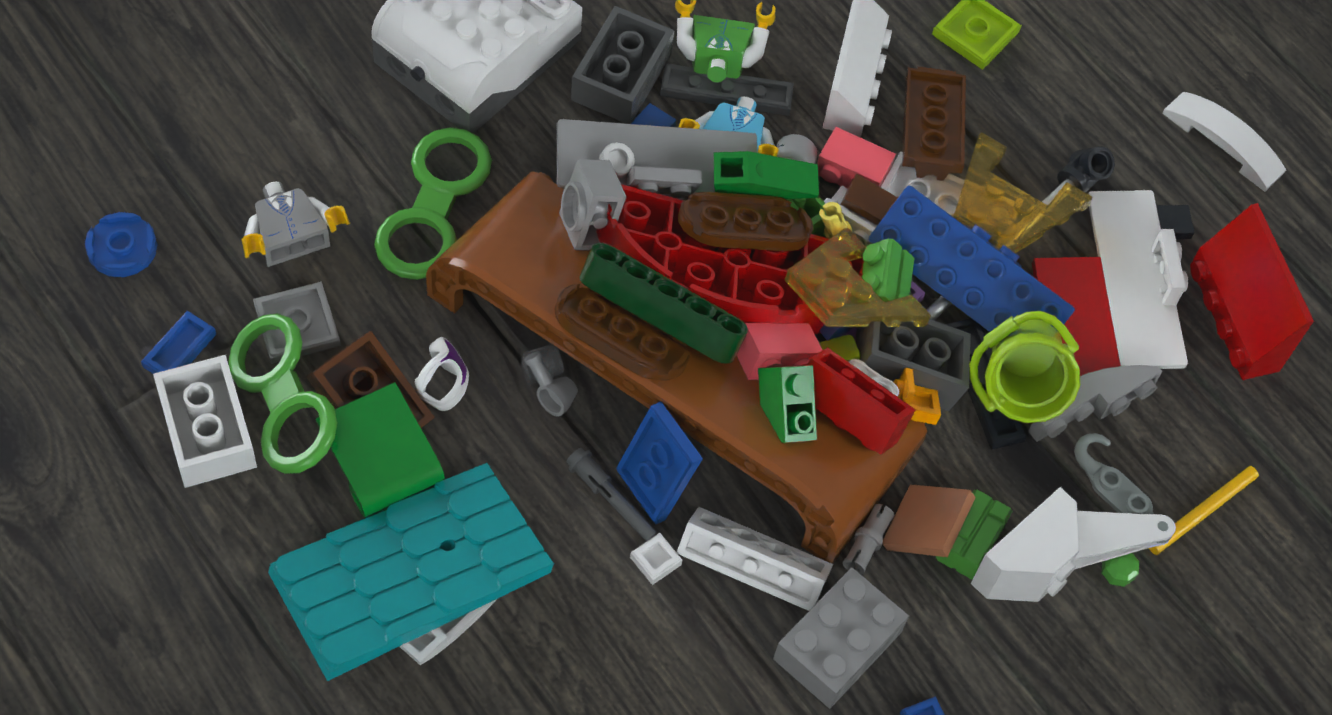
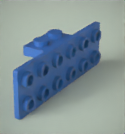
[868,185,1075,332]

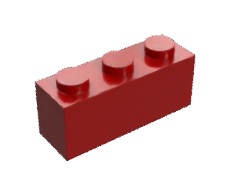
[807,348,916,455]

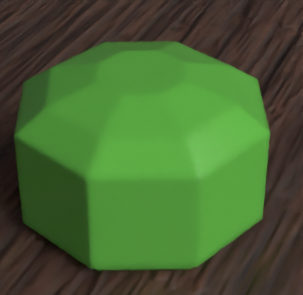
[1101,553,1139,587]

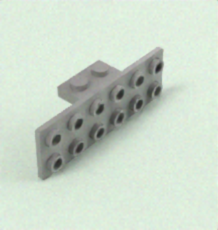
[557,119,757,197]

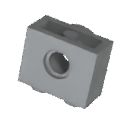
[559,159,626,250]

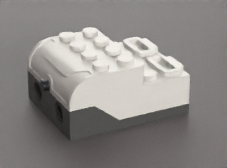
[372,0,582,134]

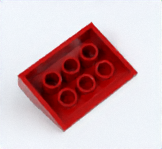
[1190,203,1314,380]

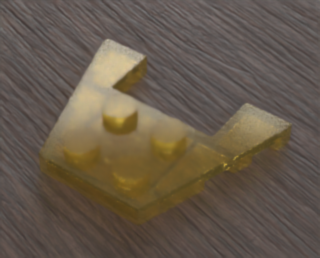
[954,132,1093,253]
[784,228,931,327]

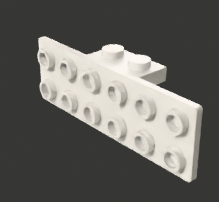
[1087,190,1188,369]

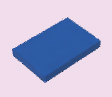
[616,402,703,524]

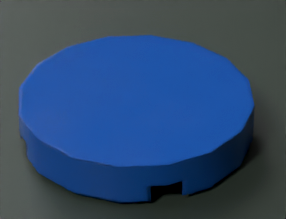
[85,212,157,277]

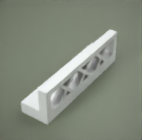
[676,507,833,611]

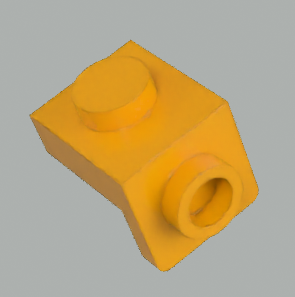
[893,368,941,425]

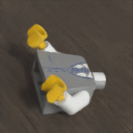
[242,181,350,267]

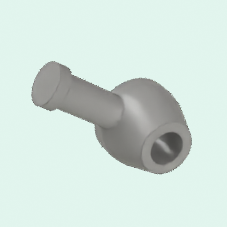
[524,351,578,416]

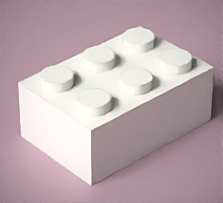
[153,355,257,488]

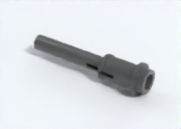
[566,447,658,542]

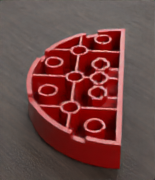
[597,184,865,334]

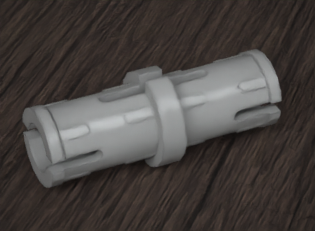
[843,504,895,575]

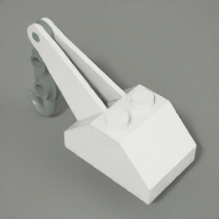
[971,433,1176,602]

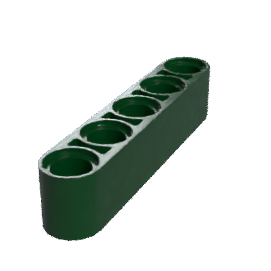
[579,243,748,364]

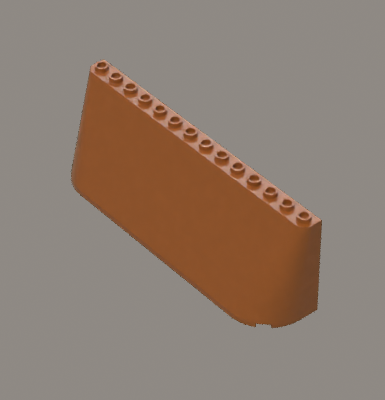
[426,172,927,564]

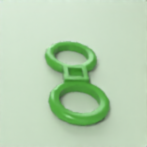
[374,128,492,280]
[228,313,338,474]

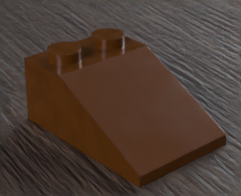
[306,330,435,428]

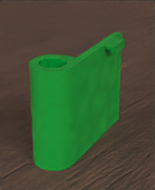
[316,382,445,518]

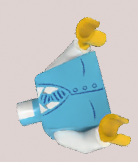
[679,96,779,157]

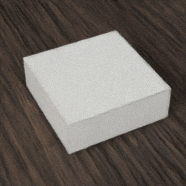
[630,533,682,585]

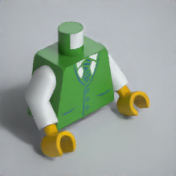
[675,0,776,82]

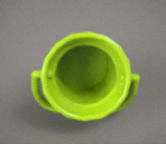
[969,311,1081,423]

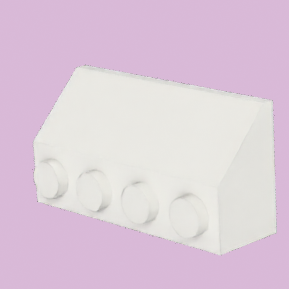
[823,0,892,137]

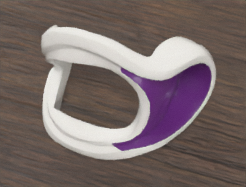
[414,337,469,411]

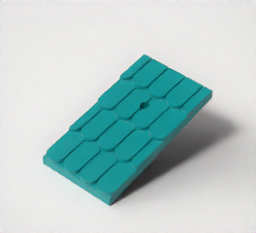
[268,463,554,681]

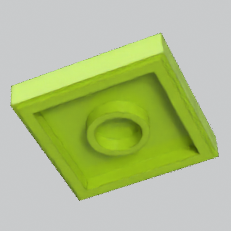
[932,0,1022,70]

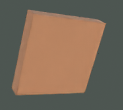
[883,485,976,557]

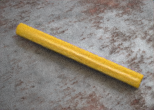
[1149,466,1259,555]

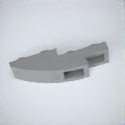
[1028,365,1163,442]

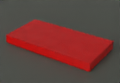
[1032,257,1121,376]

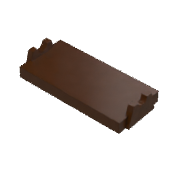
[902,67,966,181]

